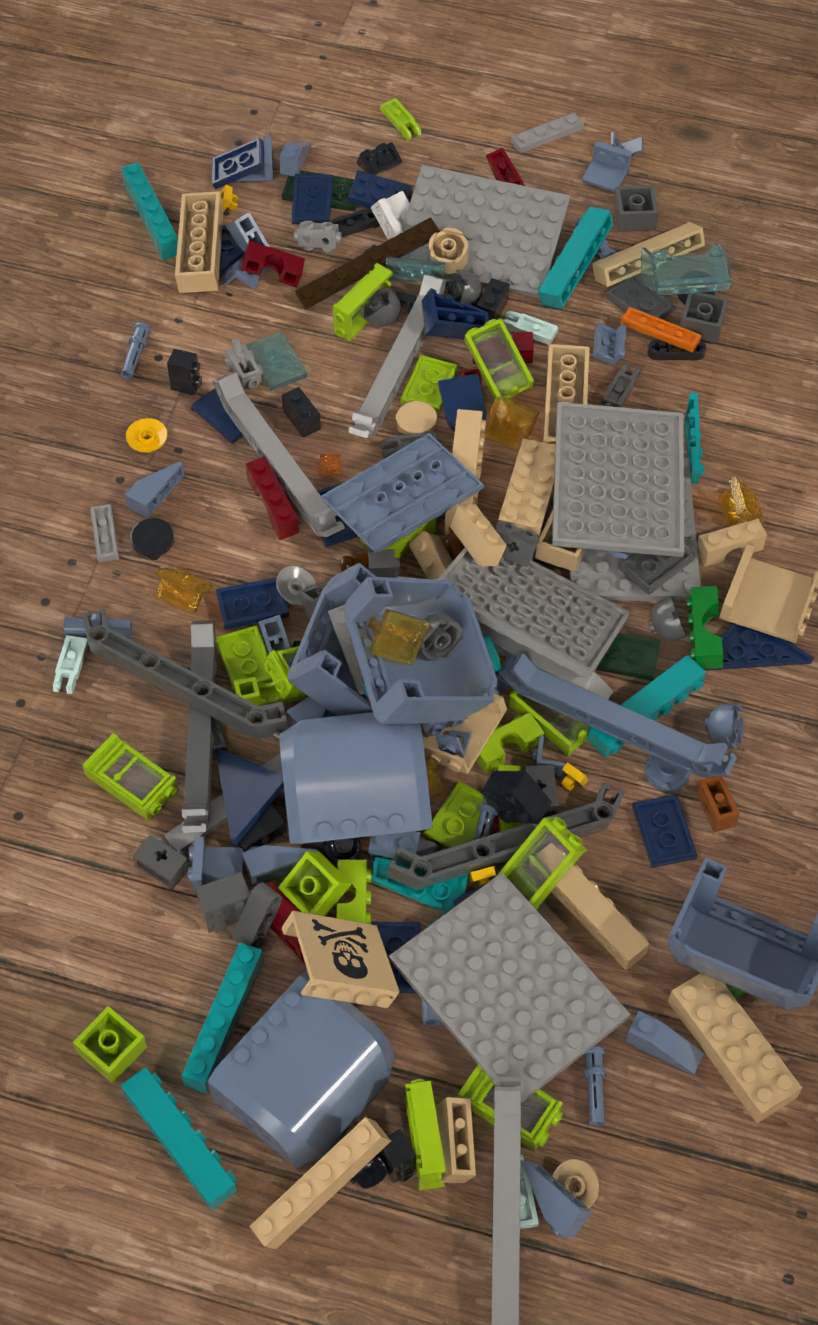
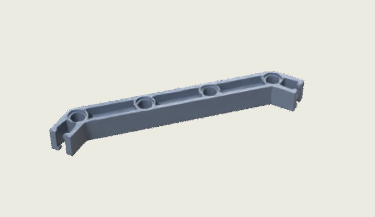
[498,653,737,777]

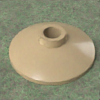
[553,1159,599,1208]

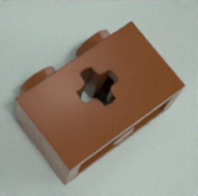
[696,776,740,833]

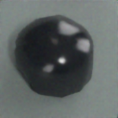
[324,837,361,862]
[350,1153,388,1189]

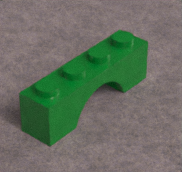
[687,586,723,669]

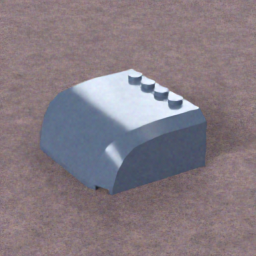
[288,563,376,716]
[345,577,497,724]
[280,712,433,844]
[667,857,818,1011]
[207,971,395,1169]

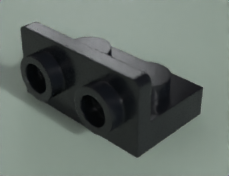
[357,142,402,175]

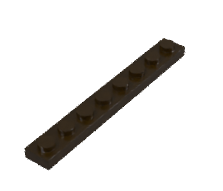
[295,217,440,310]

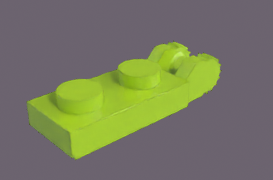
[380,98,422,141]

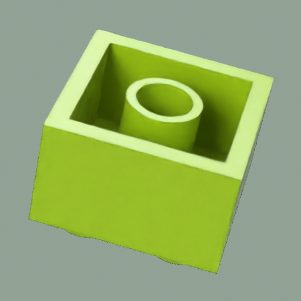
[278,851,351,917]
[73,1006,147,1084]

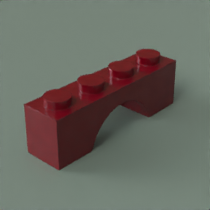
[245,457,299,540]

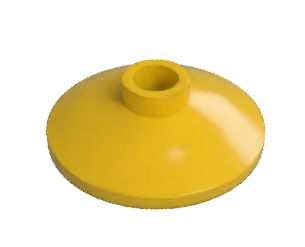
[126,418,167,452]

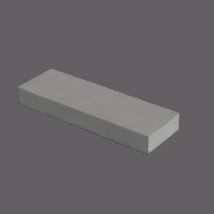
[90,504,119,563]

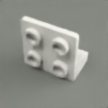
[371,191,410,240]

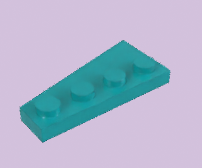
[684,393,704,484]
[371,857,469,913]

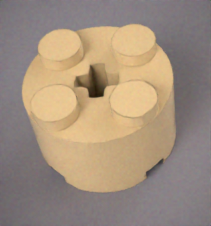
[429,228,469,274]

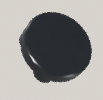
[130,518,174,560]

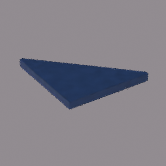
[704,623,814,671]
[215,748,284,845]

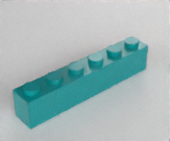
[121,162,178,261]
[538,206,614,309]
[587,655,706,758]
[181,942,264,1094]
[120,1067,237,1211]

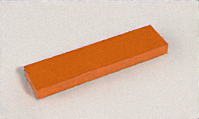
[620,307,702,353]

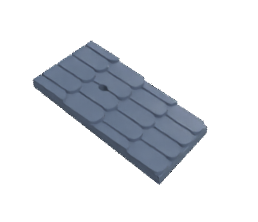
[320,433,484,553]

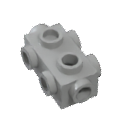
[294,221,342,252]
[224,338,263,389]

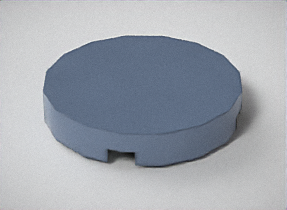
[645,754,691,792]

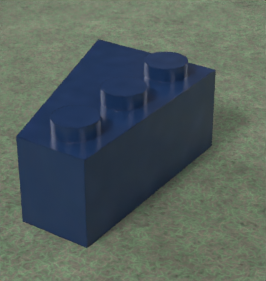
[422,288,489,340]

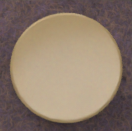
[396,401,437,435]

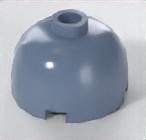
[705,704,744,749]

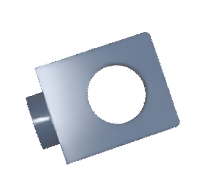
[611,132,643,157]
[222,260,259,289]
[436,730,471,758]
[532,736,564,777]

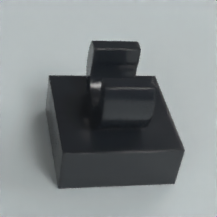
[396,291,417,315]

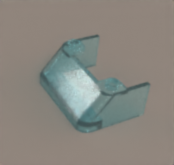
[640,242,732,295]

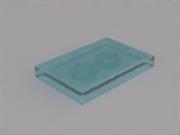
[386,257,446,281]
[246,331,307,391]

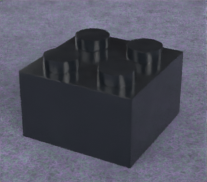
[480,771,552,824]

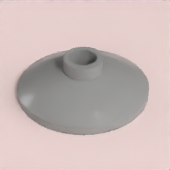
[276,566,317,606]

